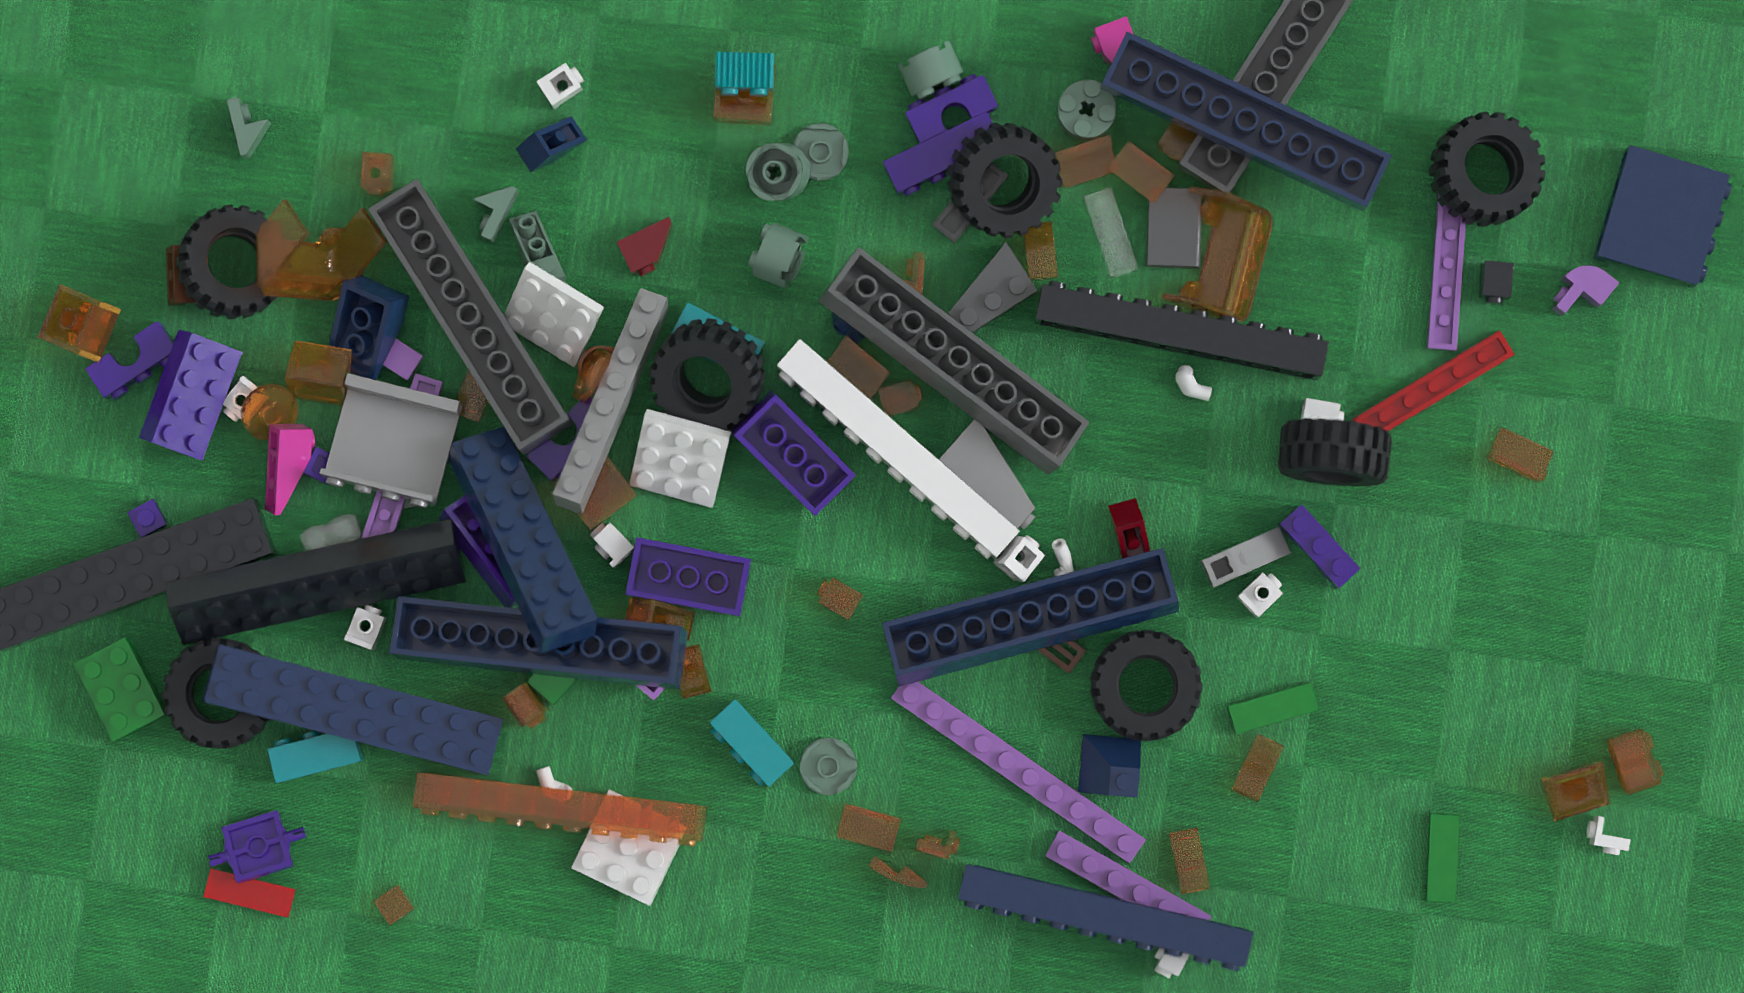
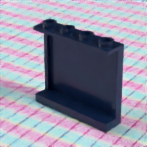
[1593,145,1732,288]

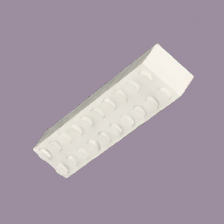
[777,339,1019,559]

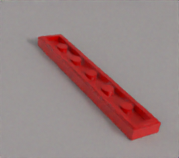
[1351,330,1515,431]

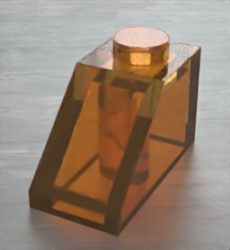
[625,598,695,640]

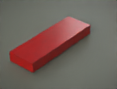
[203,868,296,918]

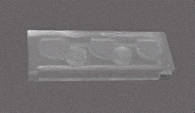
[1083,187,1139,279]

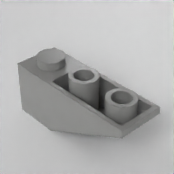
[1200,527,1291,588]

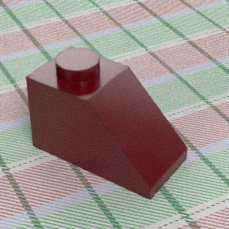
[617,217,673,277]
[1108,498,1150,559]

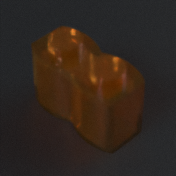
[502,683,548,729]
[1606,728,1664,795]

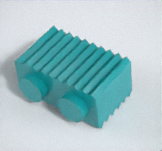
[715,52,774,97]

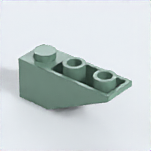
[509,211,566,284]

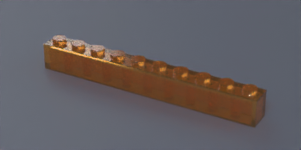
[413,772,707,846]

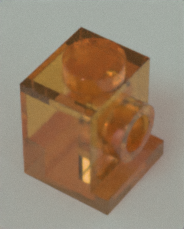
[361,152,394,196]

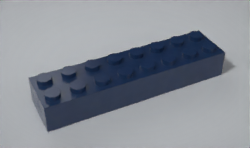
[448,426,598,654]

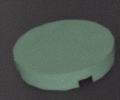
[793,123,849,181]
[800,737,857,795]

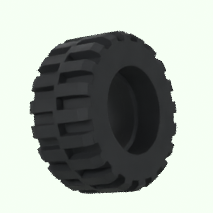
[1429,112,1546,227]
[947,122,1063,238]
[176,204,291,319]
[649,318,765,431]
[1277,418,1392,487]
[1090,630,1203,741]
[162,638,271,749]

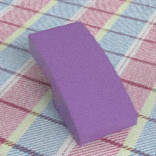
[383,339,424,381]

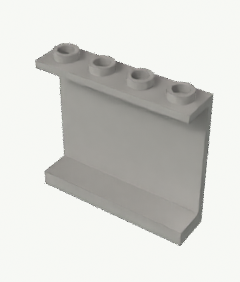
[320,373,463,508]

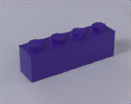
[883,111,992,197]
[438,495,517,608]

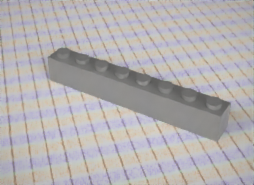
[553,288,669,514]

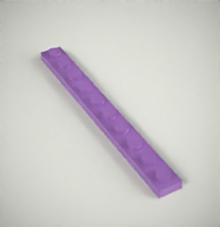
[891,682,1146,863]

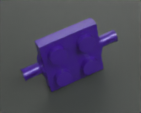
[208,810,307,884]

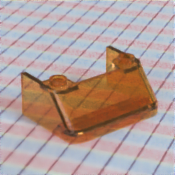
[1162,187,1273,322]
[256,200,387,301]

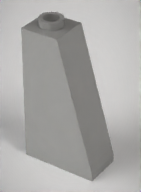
[939,419,1035,530]

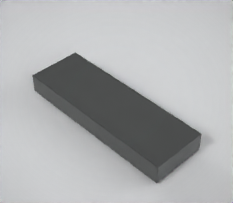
[932,162,1008,244]

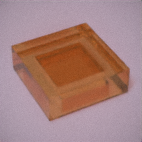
[373,884,415,925]

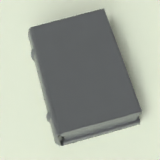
[1146,187,1203,269]

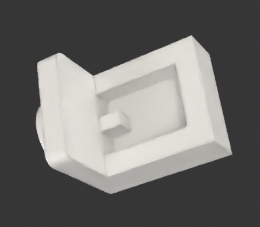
[1586,816,1630,855]

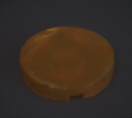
[572,348,611,403]
[240,384,299,440]

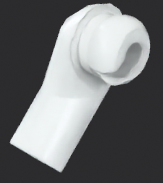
[1176,365,1212,401]
[1052,539,1074,577]
[536,766,573,802]

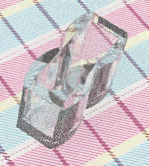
[300,515,364,551]

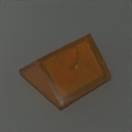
[285,341,352,406]
[1540,761,1610,821]

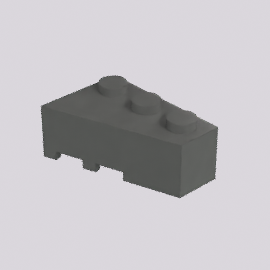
[948,242,1037,334]

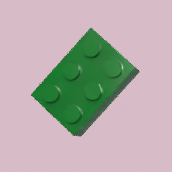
[74,637,167,742]

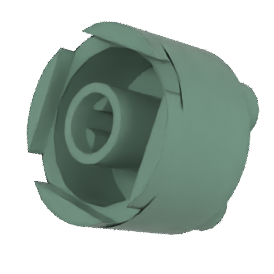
[897,40,964,99]
[1057,80,1116,142]
[746,142,810,201]
[748,223,808,289]

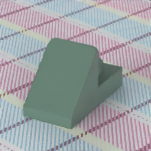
[227,97,271,159]
[473,186,519,243]

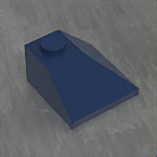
[1078,734,1141,798]

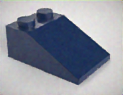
[325,275,410,380]

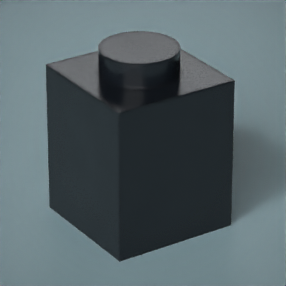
[1478,260,1514,305]

